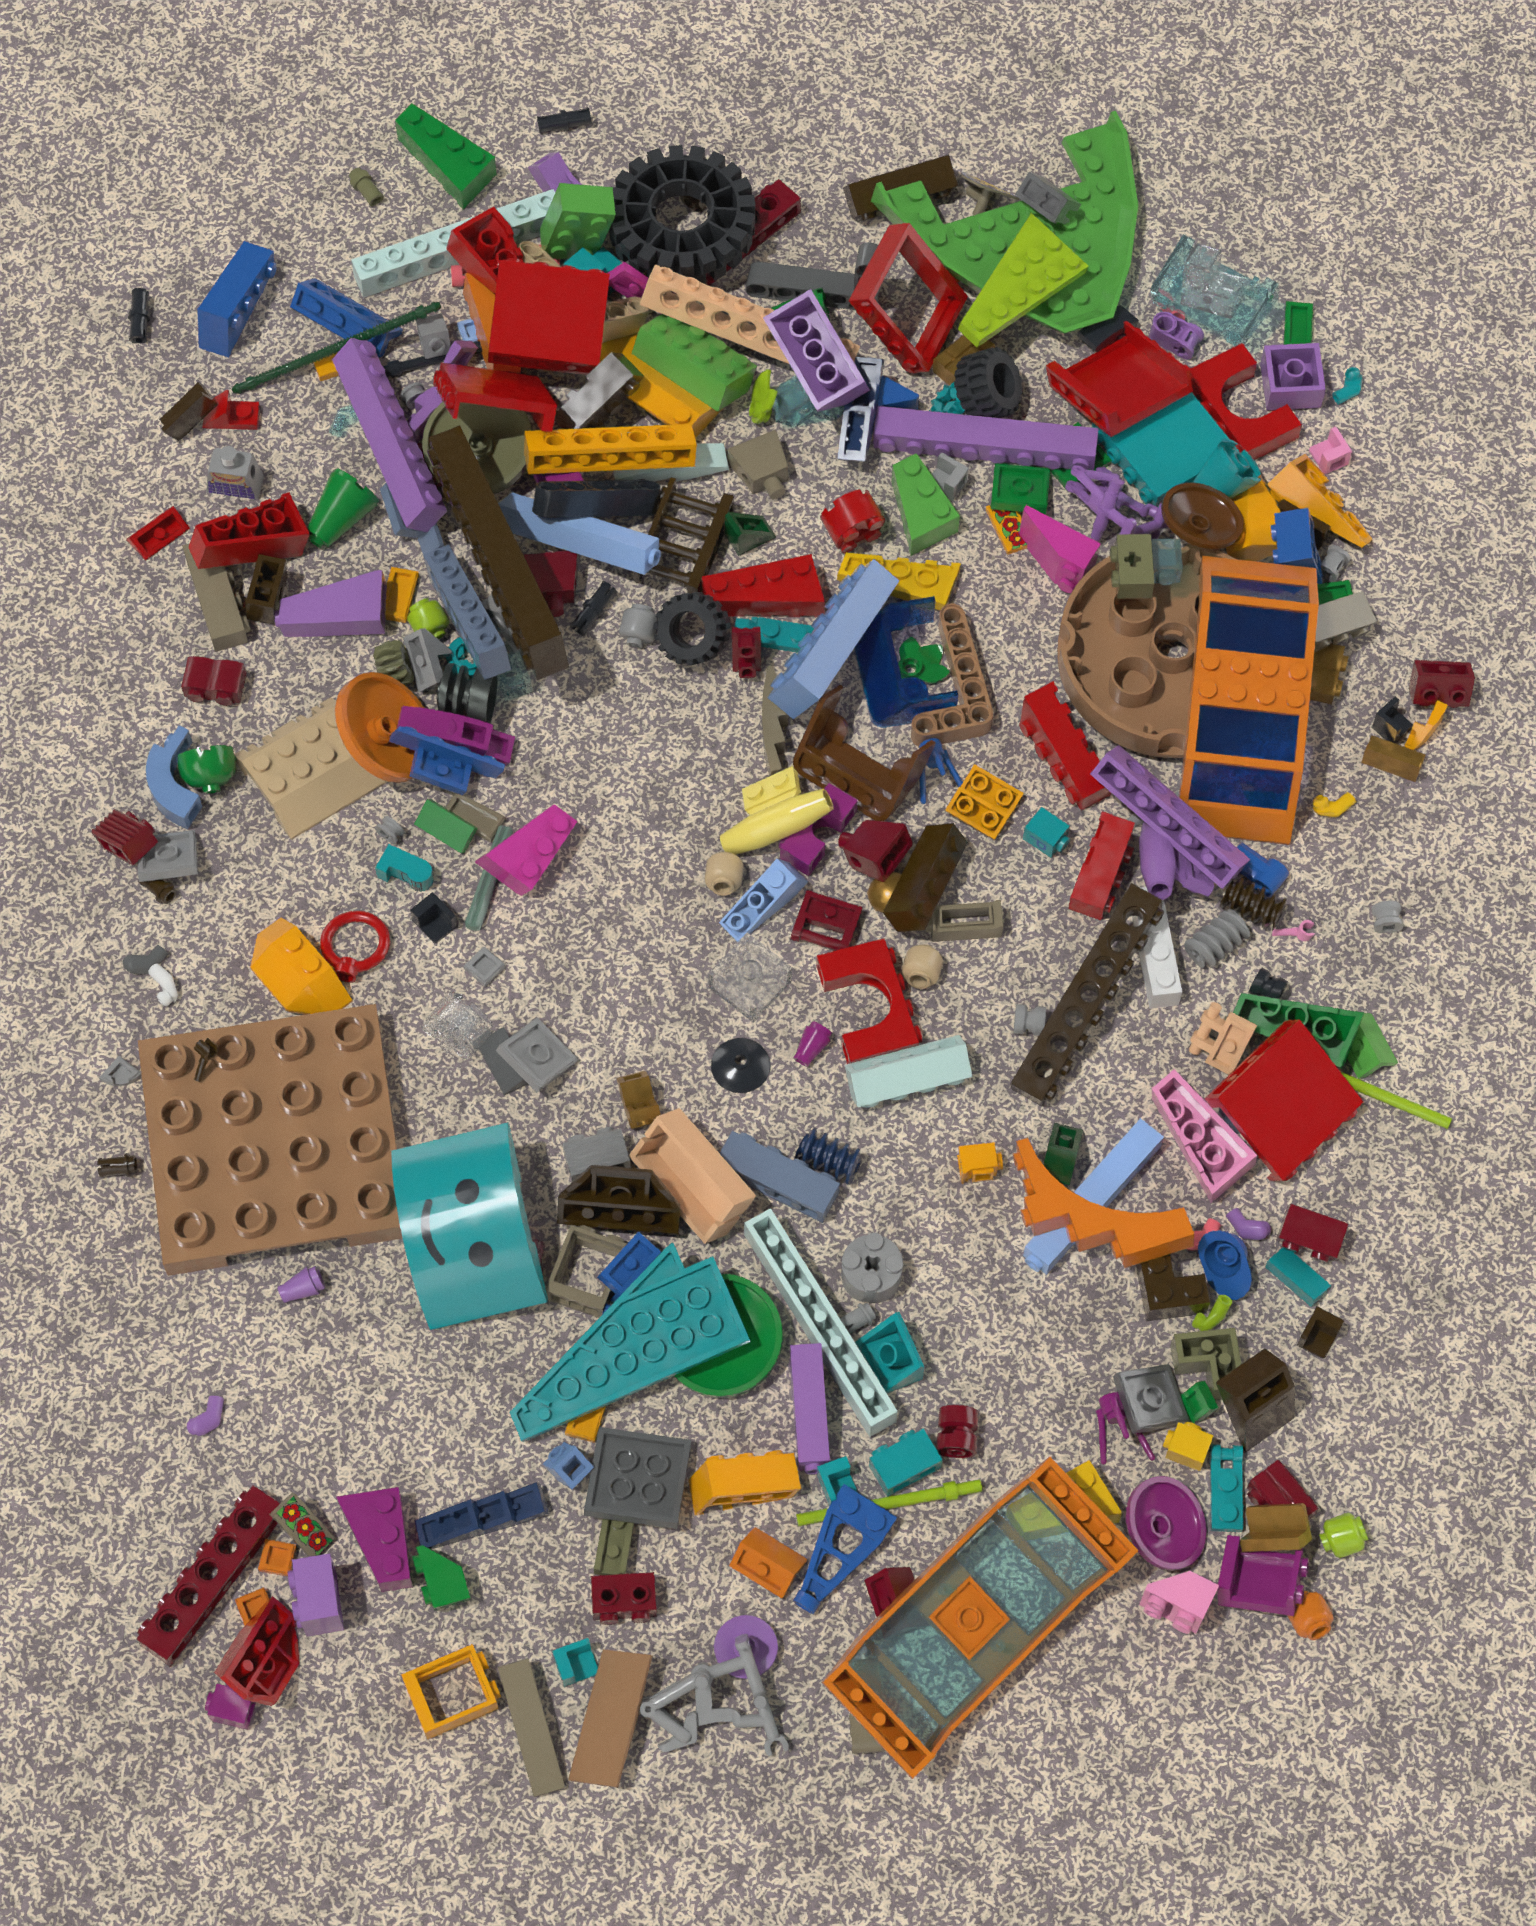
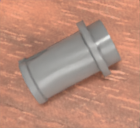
[840,1303,876,1334]

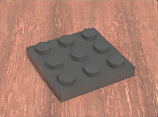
[584,1427,691,1529]

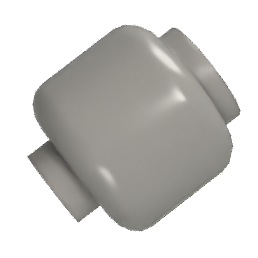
[619,604,659,648]

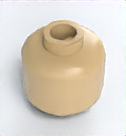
[705,852,744,896]
[902,944,943,989]

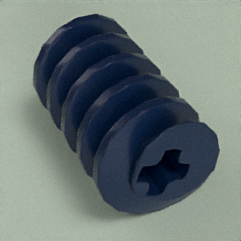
[794,1127,861,1185]

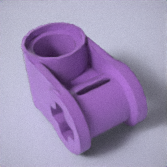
[1149,312,1204,360]

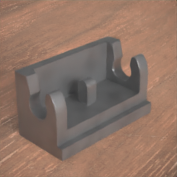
[1015,172,1081,224]

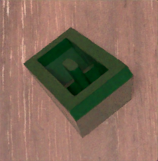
[725,512,776,556]

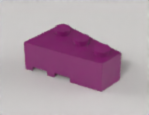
[336,1487,413,1592]

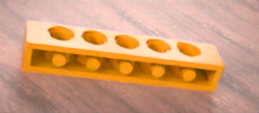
[524,424,697,474]

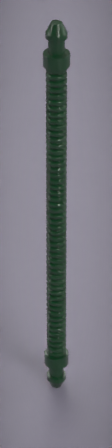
[231,302,441,394]

